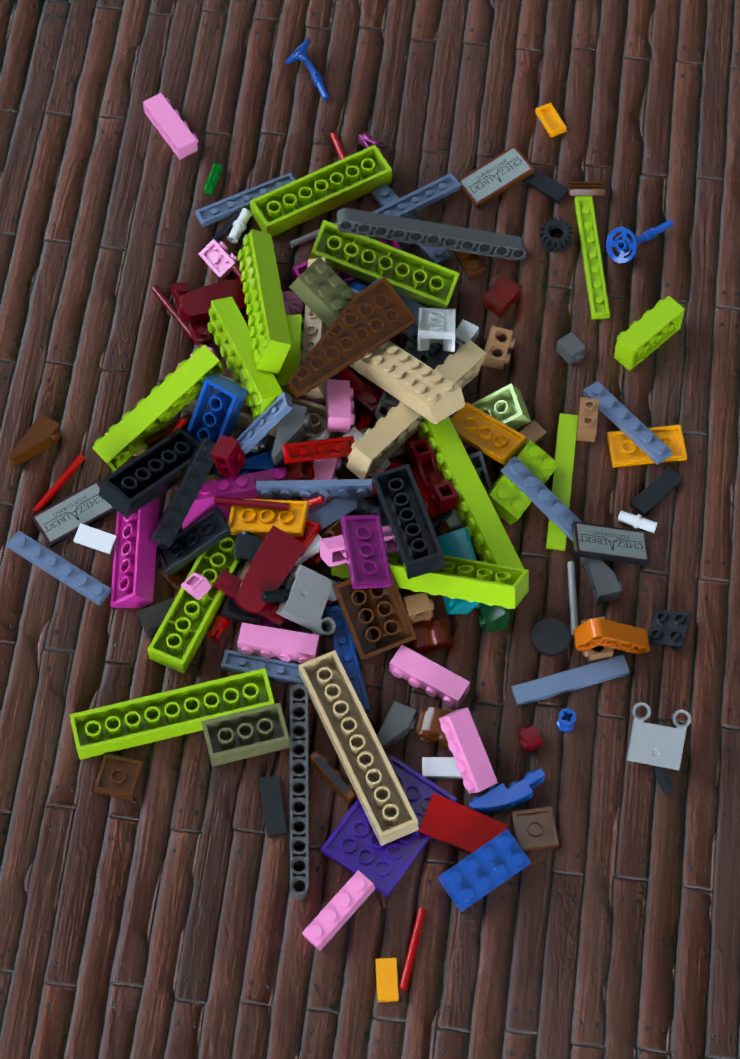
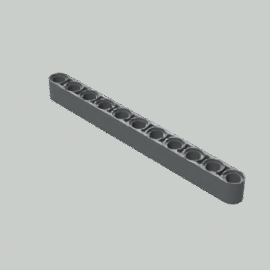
[337,208,527,261]
[290,684,309,900]

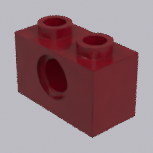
[211,435,246,479]

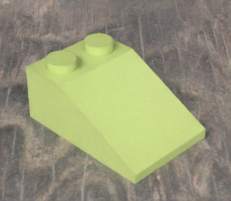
[471,383,531,430]

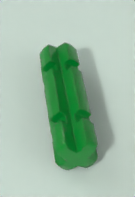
[204,163,223,195]

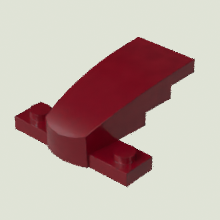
[170,279,247,345]
[212,525,307,627]

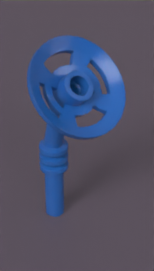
[285,38,329,100]
[606,219,674,263]

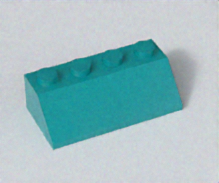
[437,528,480,615]

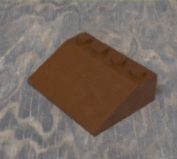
[331,567,417,660]

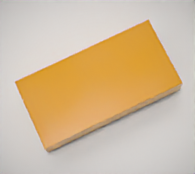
[535,103,567,137]
[375,958,399,1002]

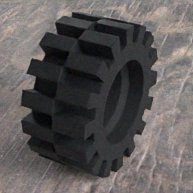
[540,218,573,252]

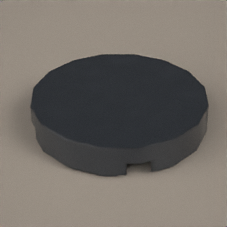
[531,618,570,656]

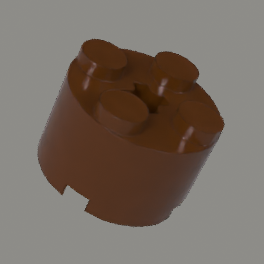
[415,707,450,747]

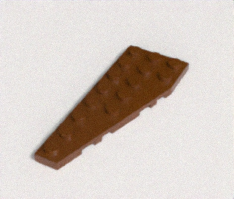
[286,277,418,399]

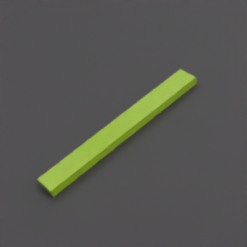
[574,196,610,320]
[546,413,578,551]

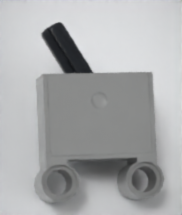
[261,565,341,637]
[626,702,691,793]

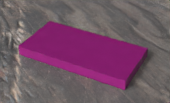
[340,515,392,589]

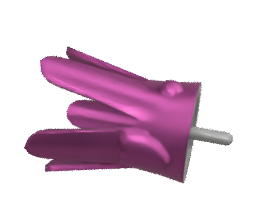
[358,132,384,152]

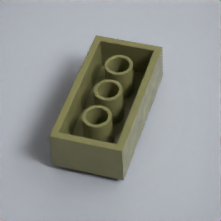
[289,257,356,328]
[202,703,290,767]

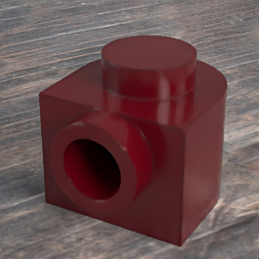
[517,725,544,753]

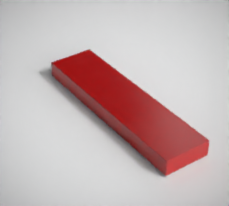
[281,436,355,464]

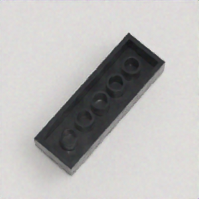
[98,428,199,518]
[372,464,446,579]

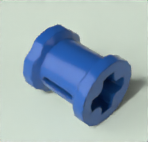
[557,708,576,732]

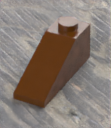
[9,414,62,467]

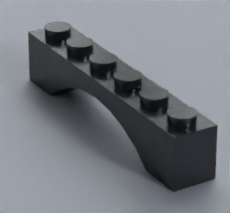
[148,437,216,550]

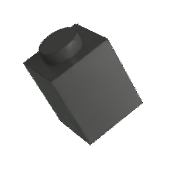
[556,332,585,366]

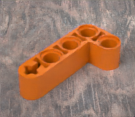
[573,618,650,654]

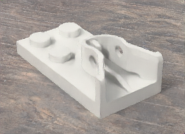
[417,308,456,352]

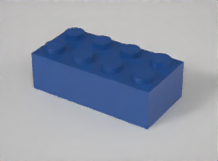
[186,373,248,443]
[437,829,531,913]

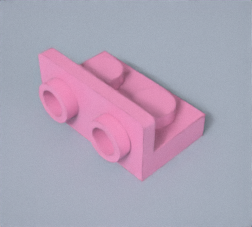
[199,239,240,280]

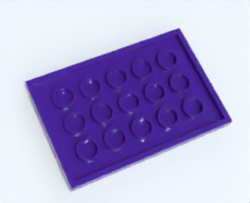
[320,755,458,897]

